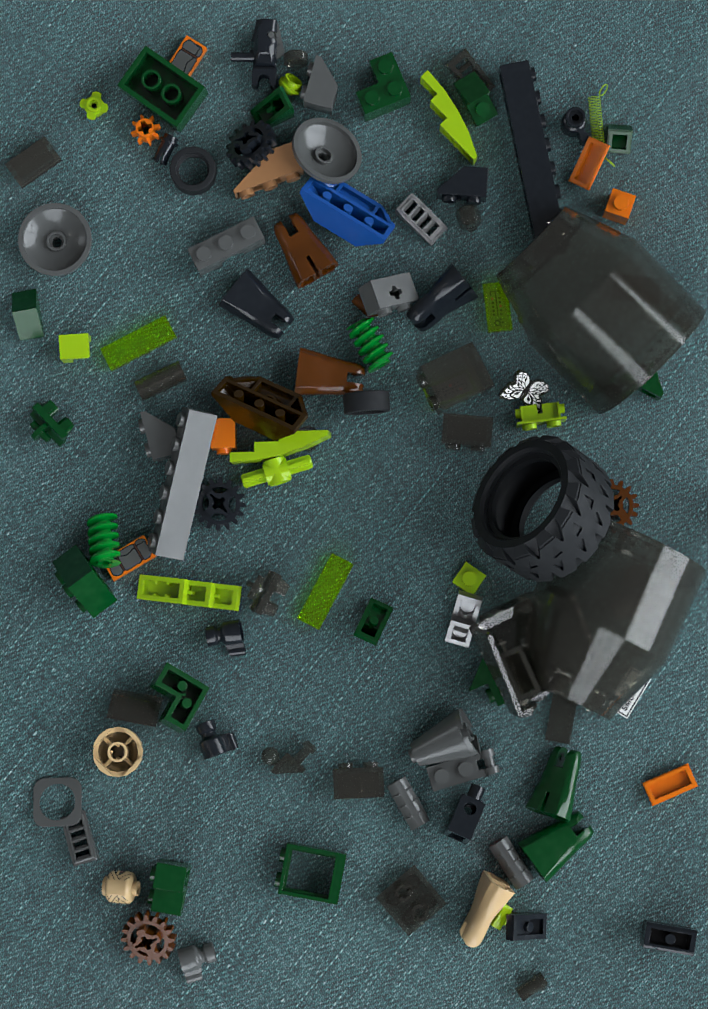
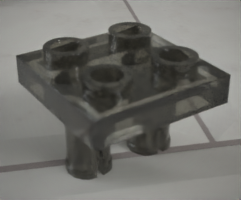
[376,865,447,937]

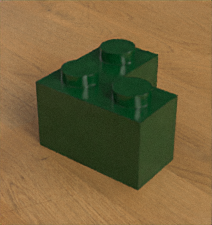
[356,52,411,122]
[52,545,117,618]
[149,662,210,733]
[148,859,191,916]

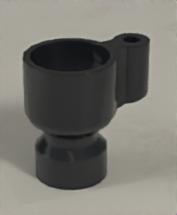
[561,107,589,146]
[205,619,246,657]
[195,719,239,760]

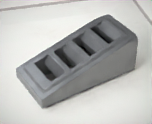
[395,193,448,246]

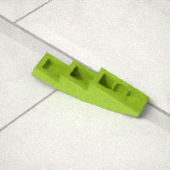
[420,70,477,165]
[230,430,331,465]
[137,574,242,611]

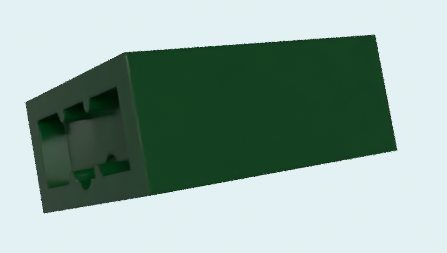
[274,842,347,905]

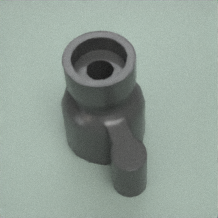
[177,942,217,984]

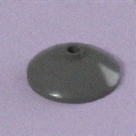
[292,118,362,184]
[18,203,92,276]

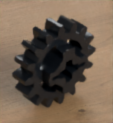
[226,120,277,170]
[194,477,247,531]

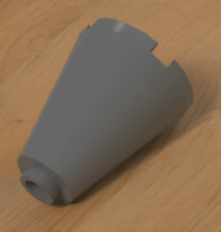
[408,709,481,766]

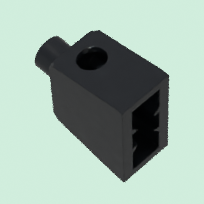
[443,783,486,845]

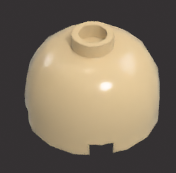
[93,727,144,777]

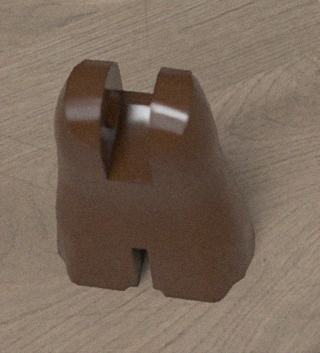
[274,212,339,288]
[294,347,366,395]

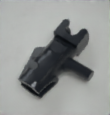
[231,19,285,90]

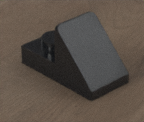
[506,911,547,941]

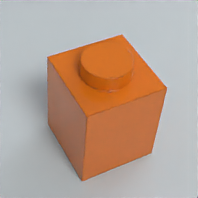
[602,188,636,225]
[211,418,237,455]

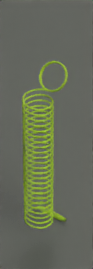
[588,84,615,167]

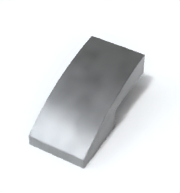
[445,590,483,648]

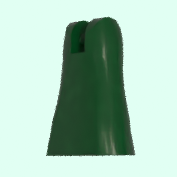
[525,746,581,822]
[517,811,594,883]

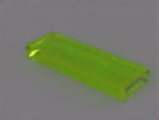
[100,315,177,371]
[297,553,354,630]

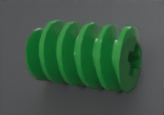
[346,317,393,373]
[87,513,121,568]

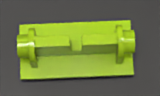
[515,401,567,431]

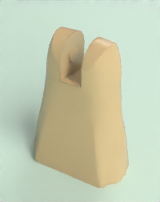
[459,870,515,948]

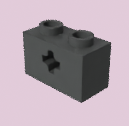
[358,272,419,317]

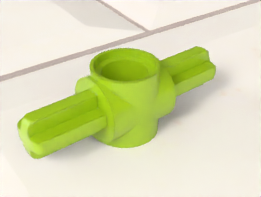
[241,455,313,488]

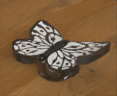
[498,369,549,413]

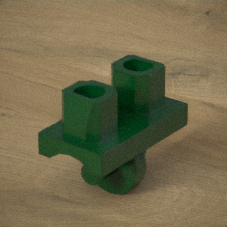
[30,400,74,447]

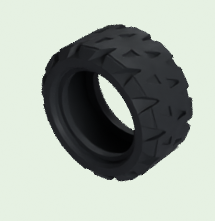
[471,435,614,582]

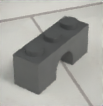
[188,216,266,276]

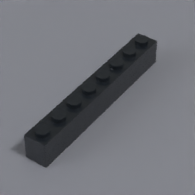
[498,60,571,259]

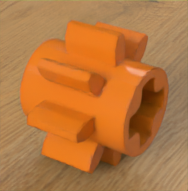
[131,115,161,146]

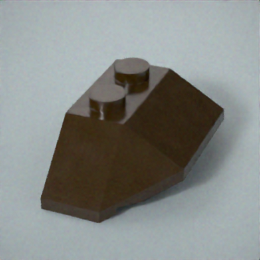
[211,376,308,440]

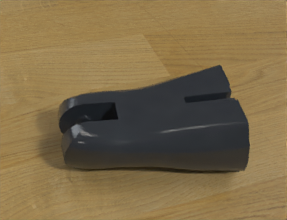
[406,263,478,332]
[219,268,294,339]

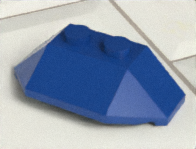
[299,177,395,246]

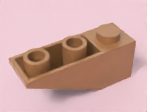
[233,142,304,200]

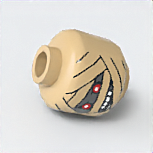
[102,870,141,904]

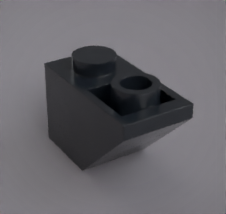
[437,166,488,205]

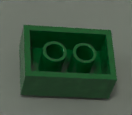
[117,45,208,133]

